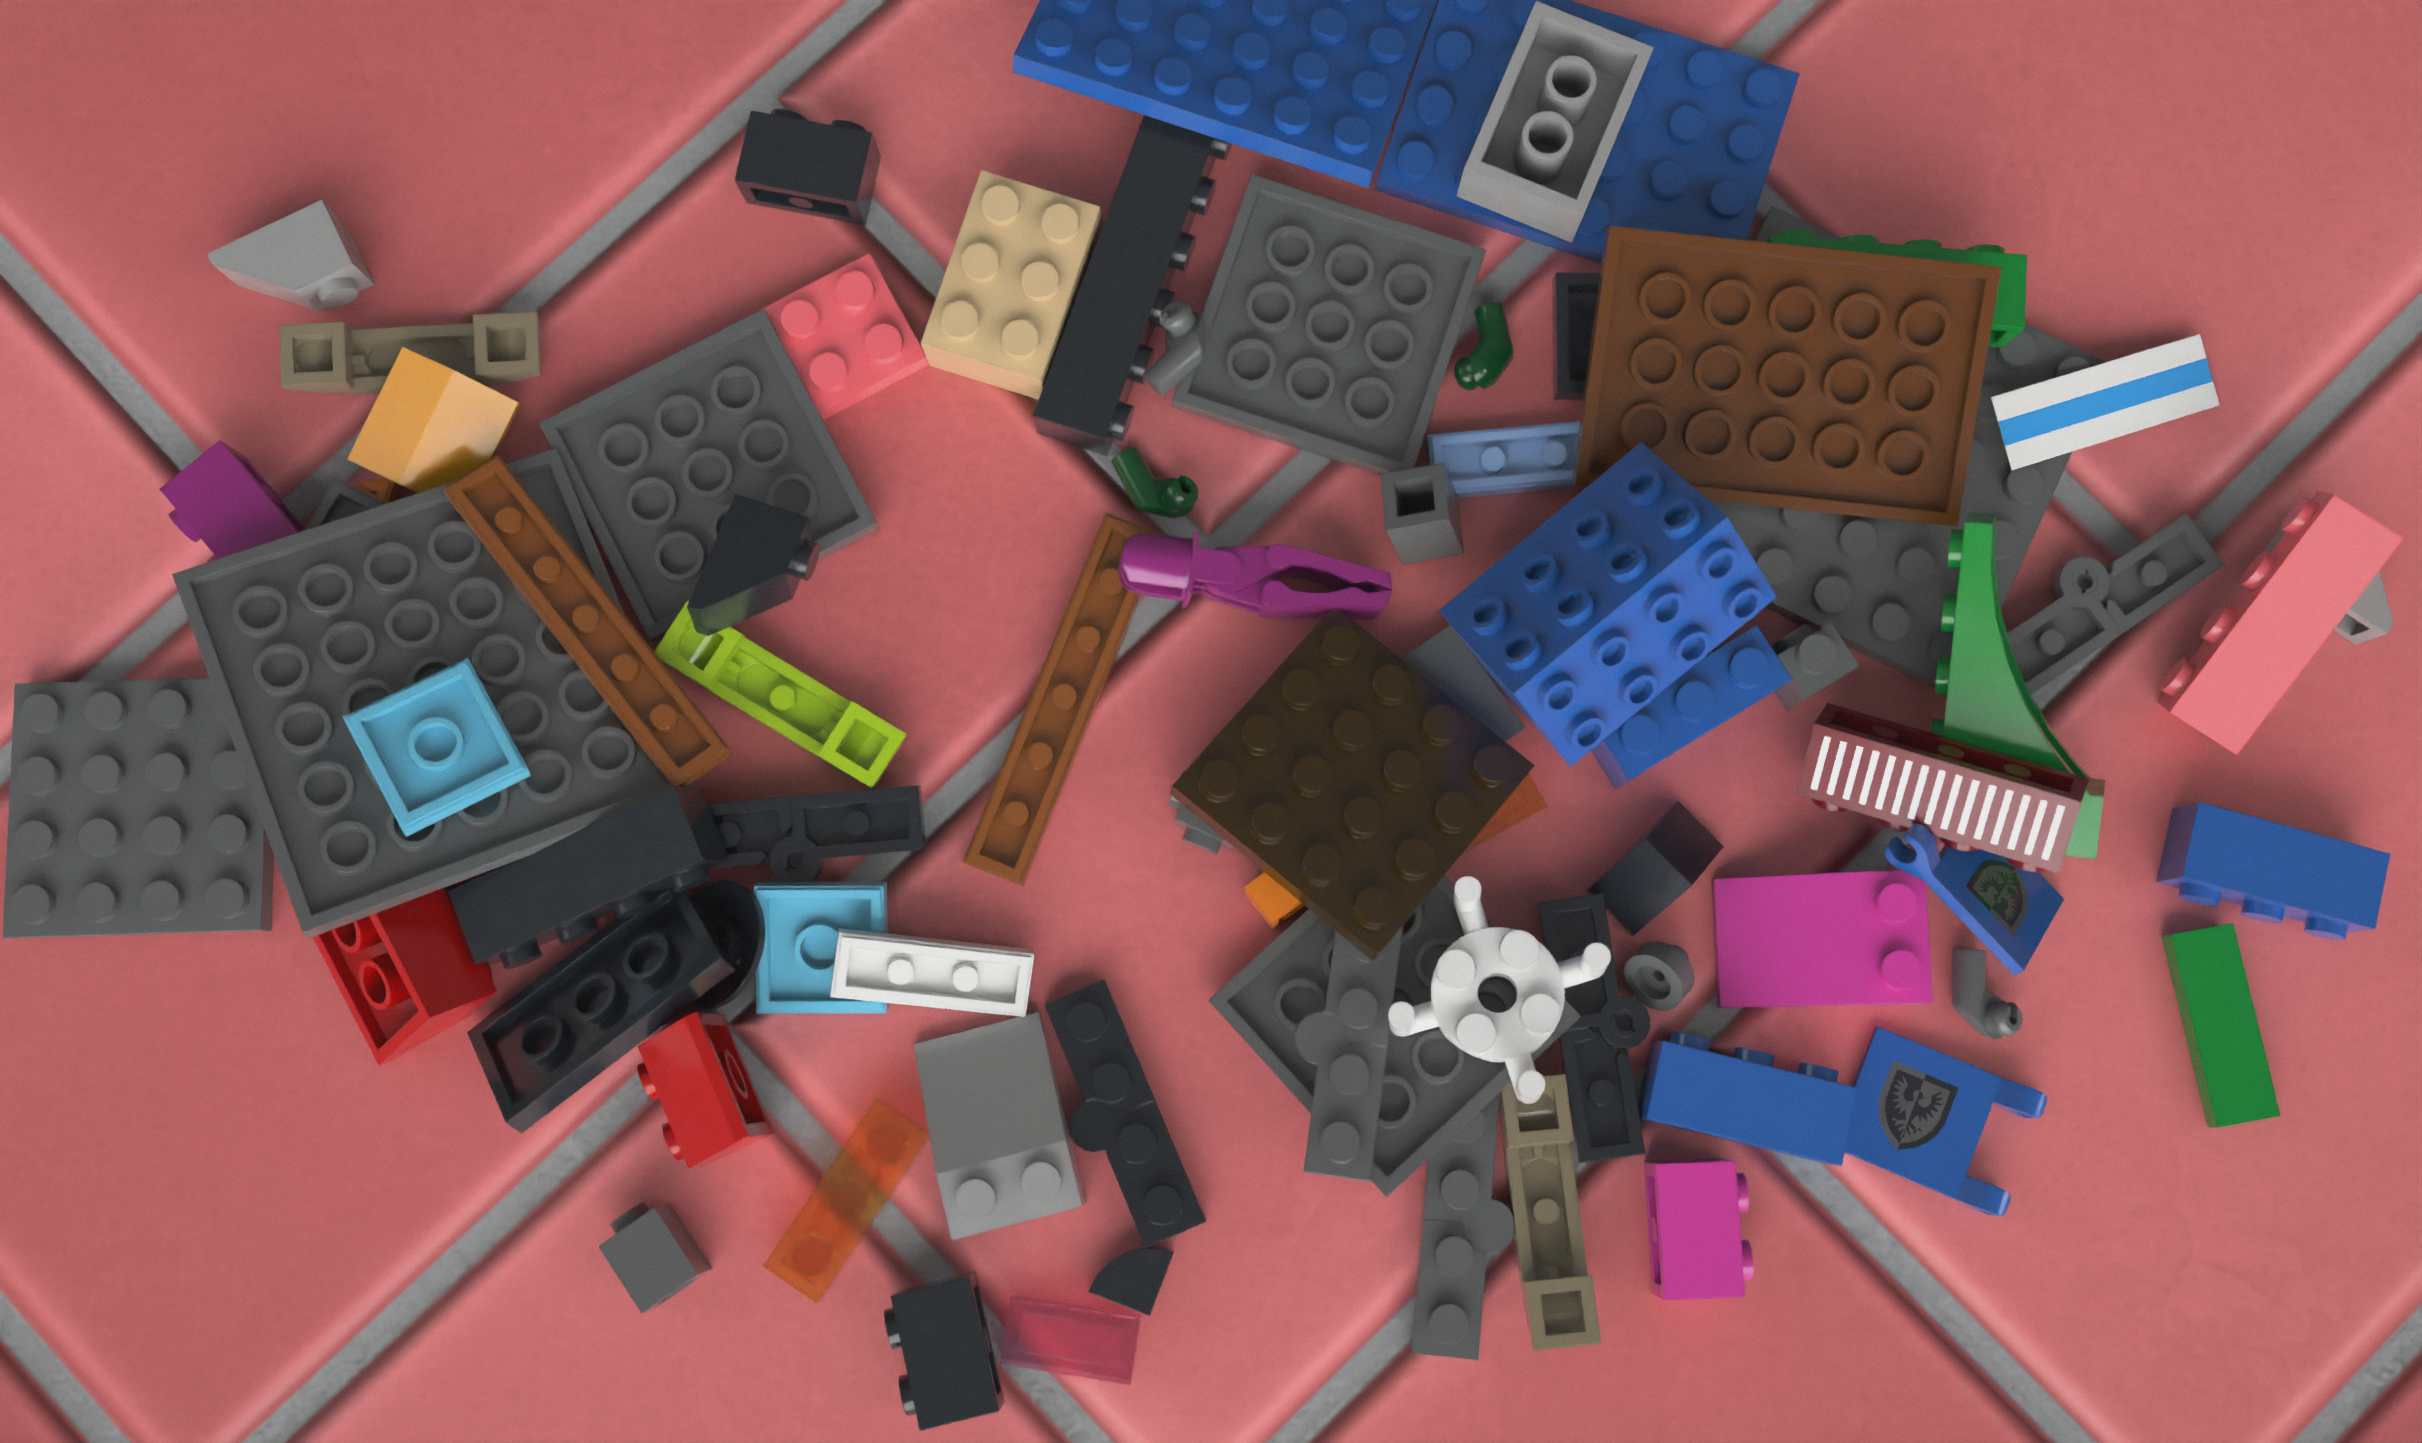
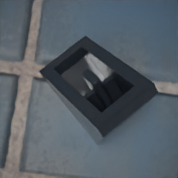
[1587,801,1724,936]

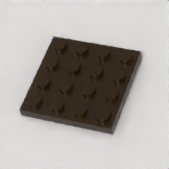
[1170,610,1535,961]

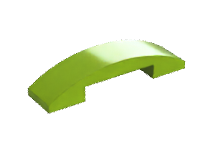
[654,601,907,789]

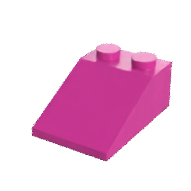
[1711,871,1933,1008]

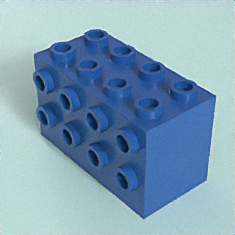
[1439,442,1777,767]

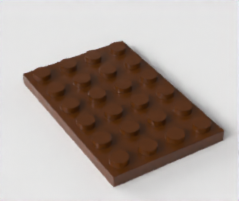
[1572,226,2002,527]

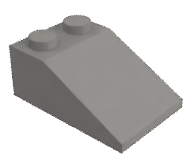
[914,1012,1086,1240]

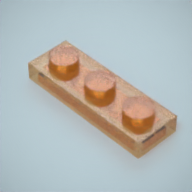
[763,1098,930,1304]

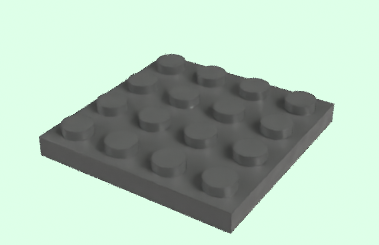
[1172,174,1487,475]
[539,309,880,645]
[3,678,274,939]
[1209,875,1580,1198]

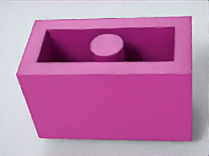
[1644,1159,1753,1300]

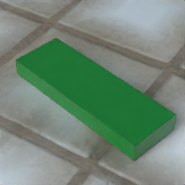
[2162,923,2281,1128]

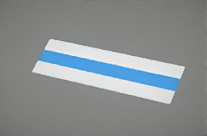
[1991,334,2220,470]

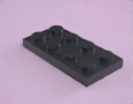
[467,886,735,1133]

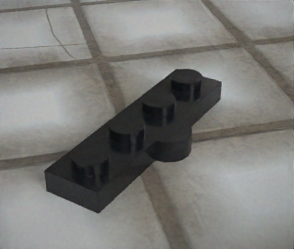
[708,785,926,882]
[1537,893,1650,1163]
[1045,980,1206,1249]

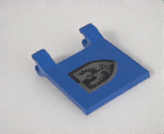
[1885,824,2064,976]
[1845,1026,2047,1216]

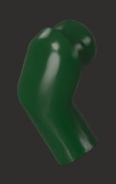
[1454,302,1513,391]
[1111,447,1198,519]

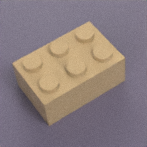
[921,170,1103,400]

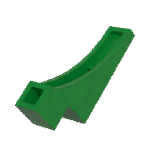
[1931,512,2105,859]

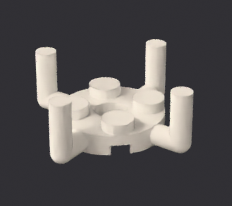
[1388,876,1611,1104]

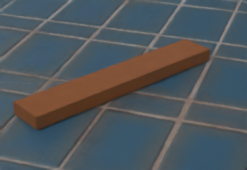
[443,455,731,787]
[962,513,1163,887]

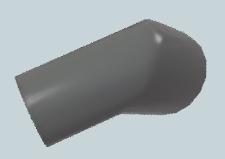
[1142,301,1205,397]
[1952,949,2022,1039]

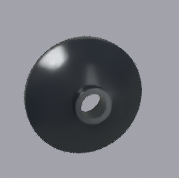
[689,881,765,1010]

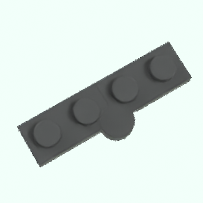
[2007,513,2224,695]
[1295,926,1403,1183]
[1410,1093,1515,1360]

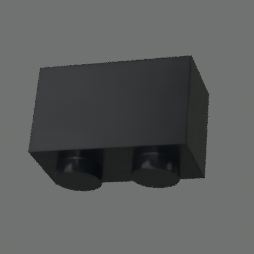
[735,109,881,225]
[884,1271,1005,1431]

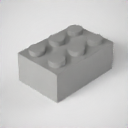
[1457,1,1654,243]

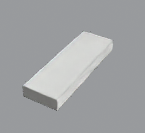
[830,928,1034,1017]

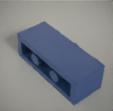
[1590,625,1792,790]
[2156,802,2390,940]
[1638,1031,1857,1166]

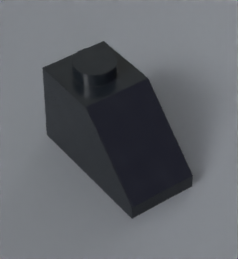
[687,494,820,636]

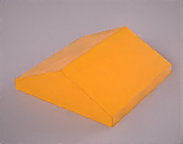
[347,347,521,493]

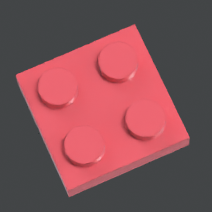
[760,253,929,420]

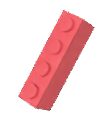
[2158,491,2404,755]

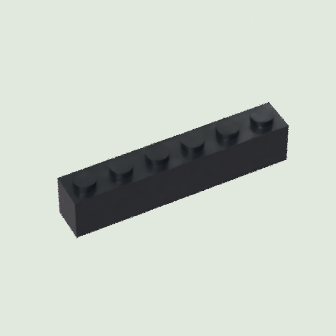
[1033,115,1232,456]

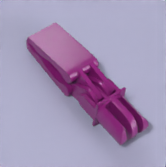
[1118,532,1392,619]

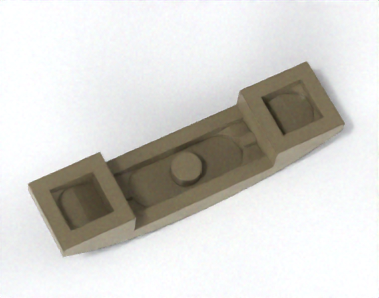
[279,311,542,395]
[1500,1074,1601,1351]

